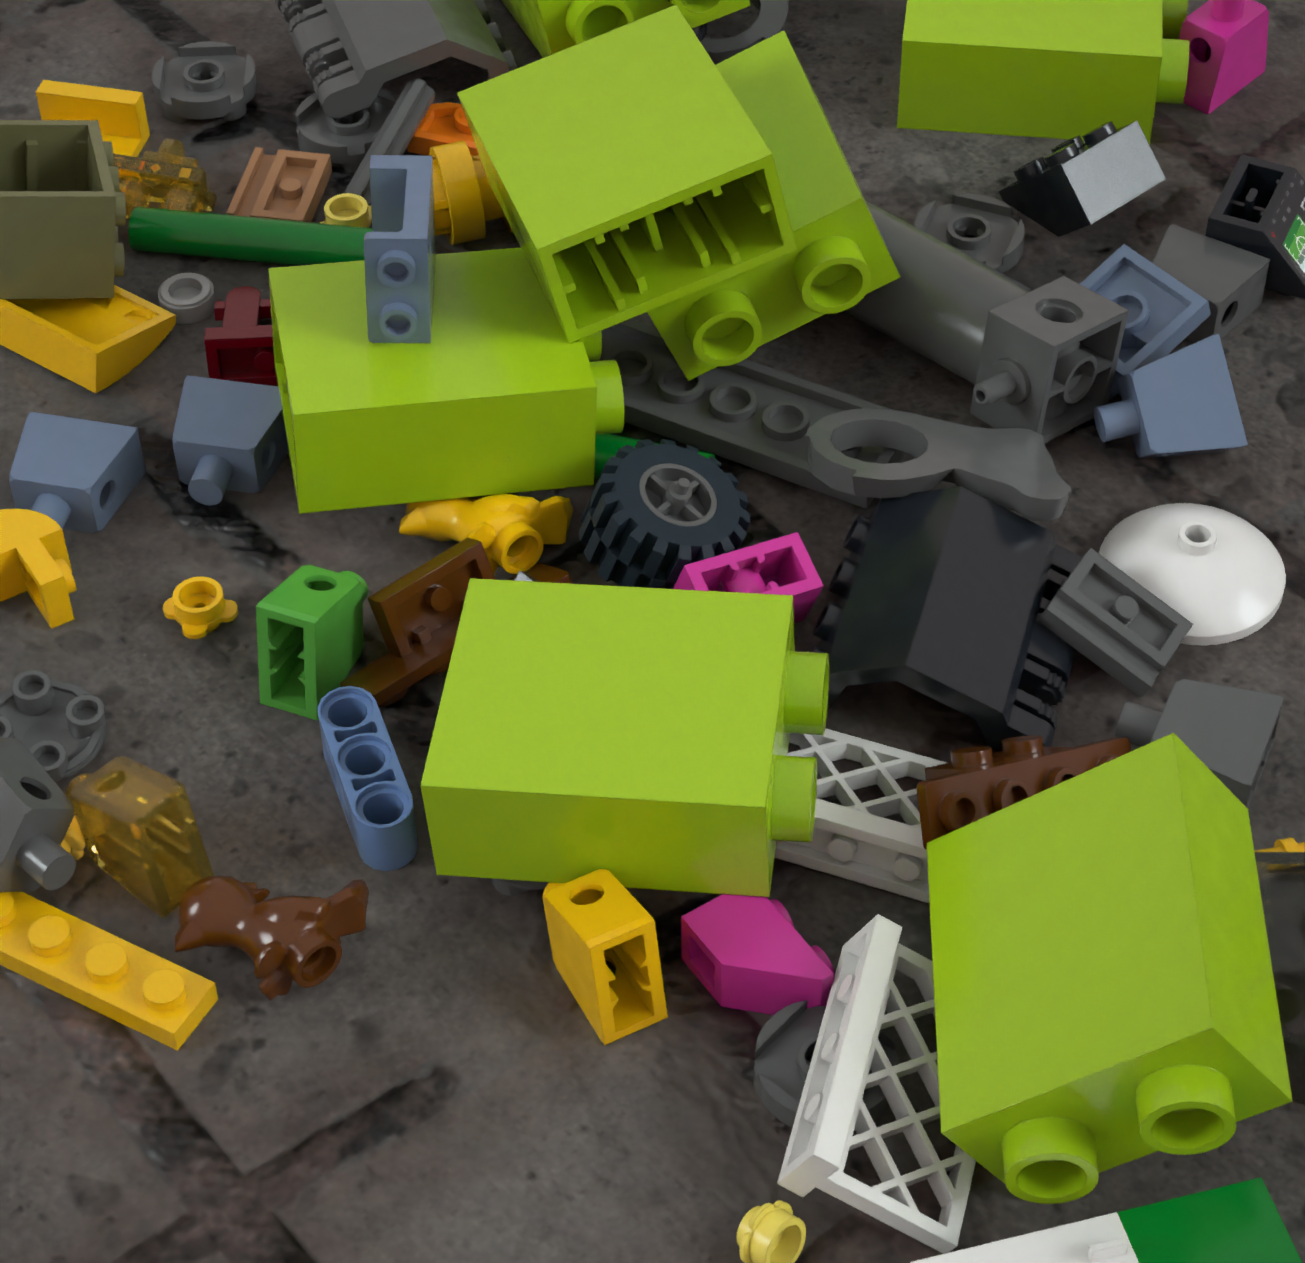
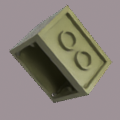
[0,120,126,299]

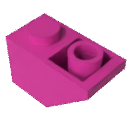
[681,894,835,1015]

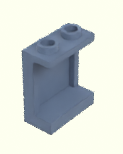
[364,155,435,343]

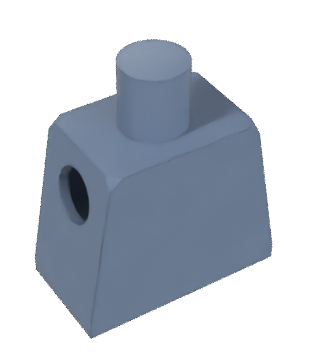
[1094,334,1248,458]
[173,375,289,505]
[9,411,146,533]

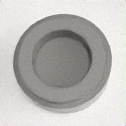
[158,273,216,324]

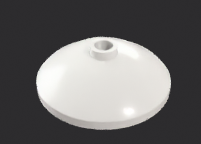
[1099,503,1286,646]

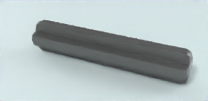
[344,79,435,206]

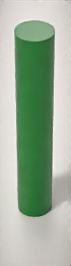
[128,206,372,266]

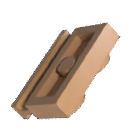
[226,147,332,222]

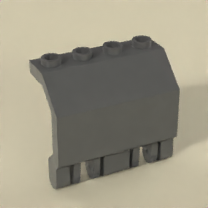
[275,0,518,118]

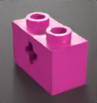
[673,532,824,623]

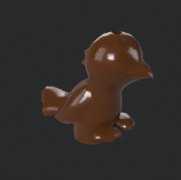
[175,875,369,1001]

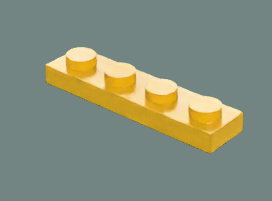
[0,892,219,1051]

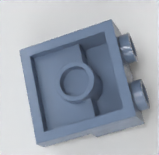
[1080,244,1211,400]

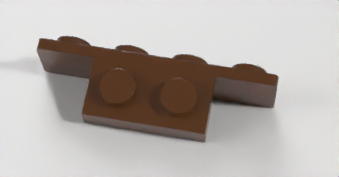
[340,538,573,707]
[916,735,1131,850]

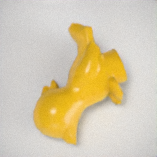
[399,494,573,575]

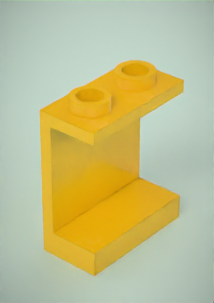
[36,80,150,187]

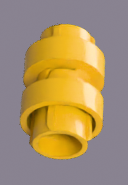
[429,141,513,245]

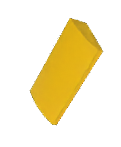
[0,285,176,394]

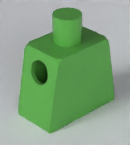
[256,565,369,721]

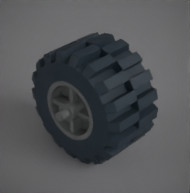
[579,439,750,589]

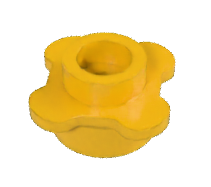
[163,576,238,639]

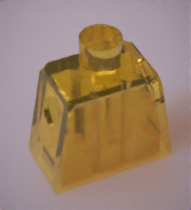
[65,756,214,918]

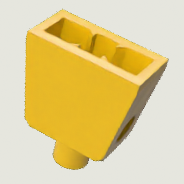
[542,869,668,1046]

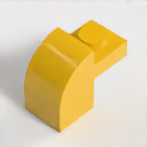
[0,509,77,629]

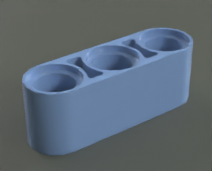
[317,686,418,871]

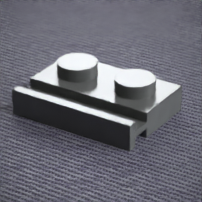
[1037,548,1193,698]

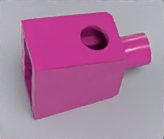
[1179,0,1269,115]

